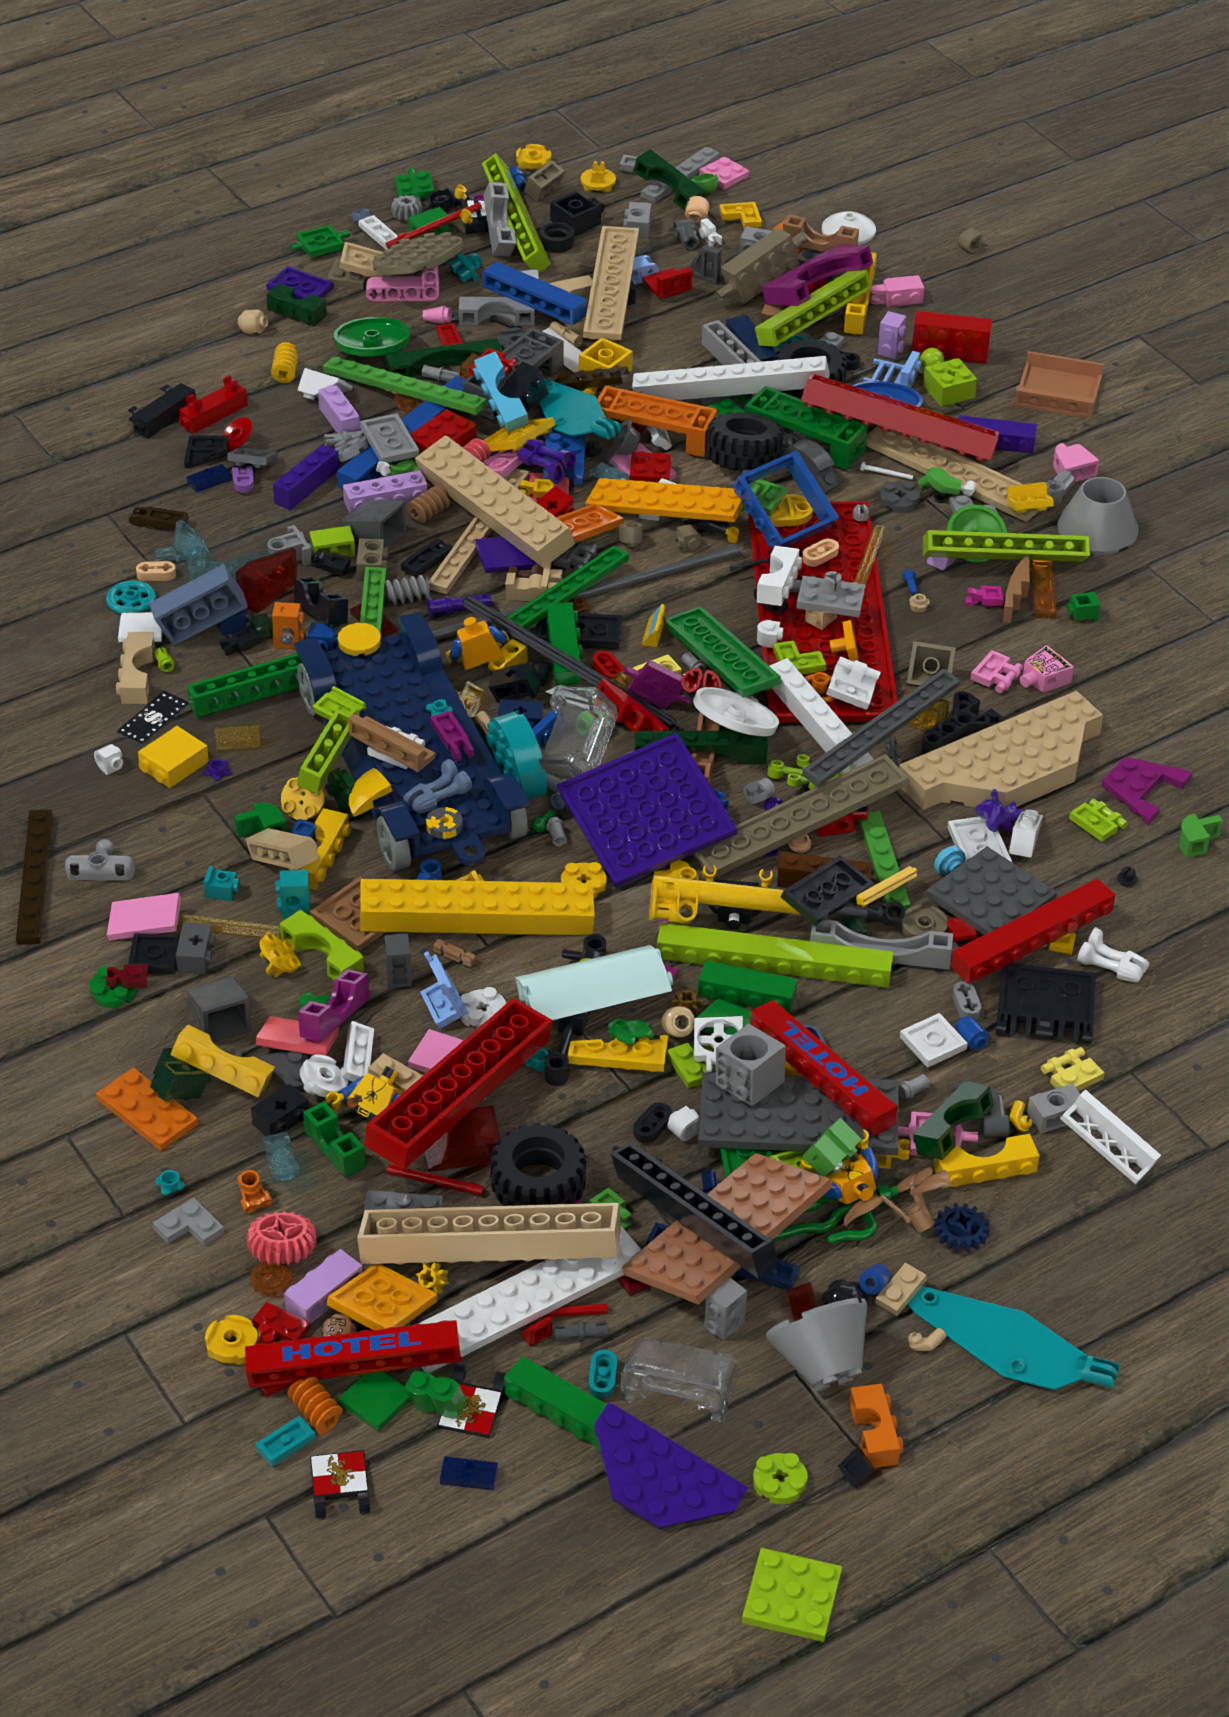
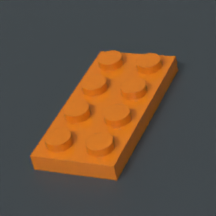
[556,503,624,543]
[96,1067,199,1151]

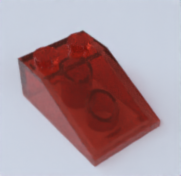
[236,548,298,614]
[424,1105,501,1172]

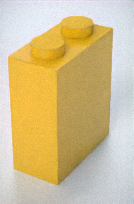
[138,726,209,788]

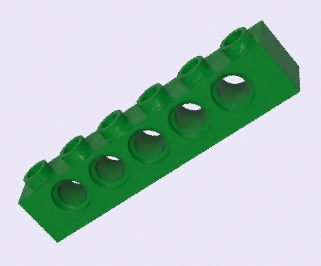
[187,653,302,718]

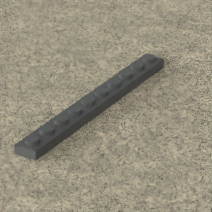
[802,669,960,788]

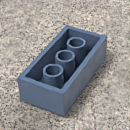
[149,564,248,646]

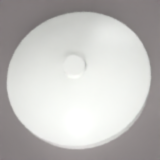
[693,687,779,736]

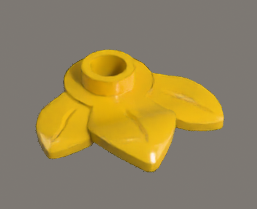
[654,860,699,880]

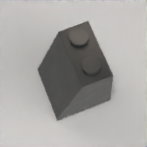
[341,500,406,549]
[186,976,252,1043]

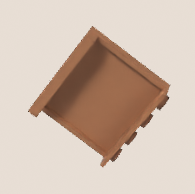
[1014,351,1104,419]

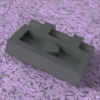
[551,540,598,571]

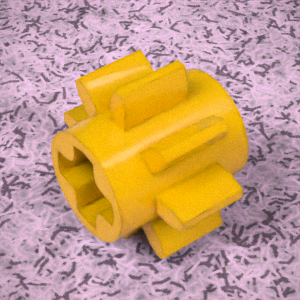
[416,1263,449,1294]

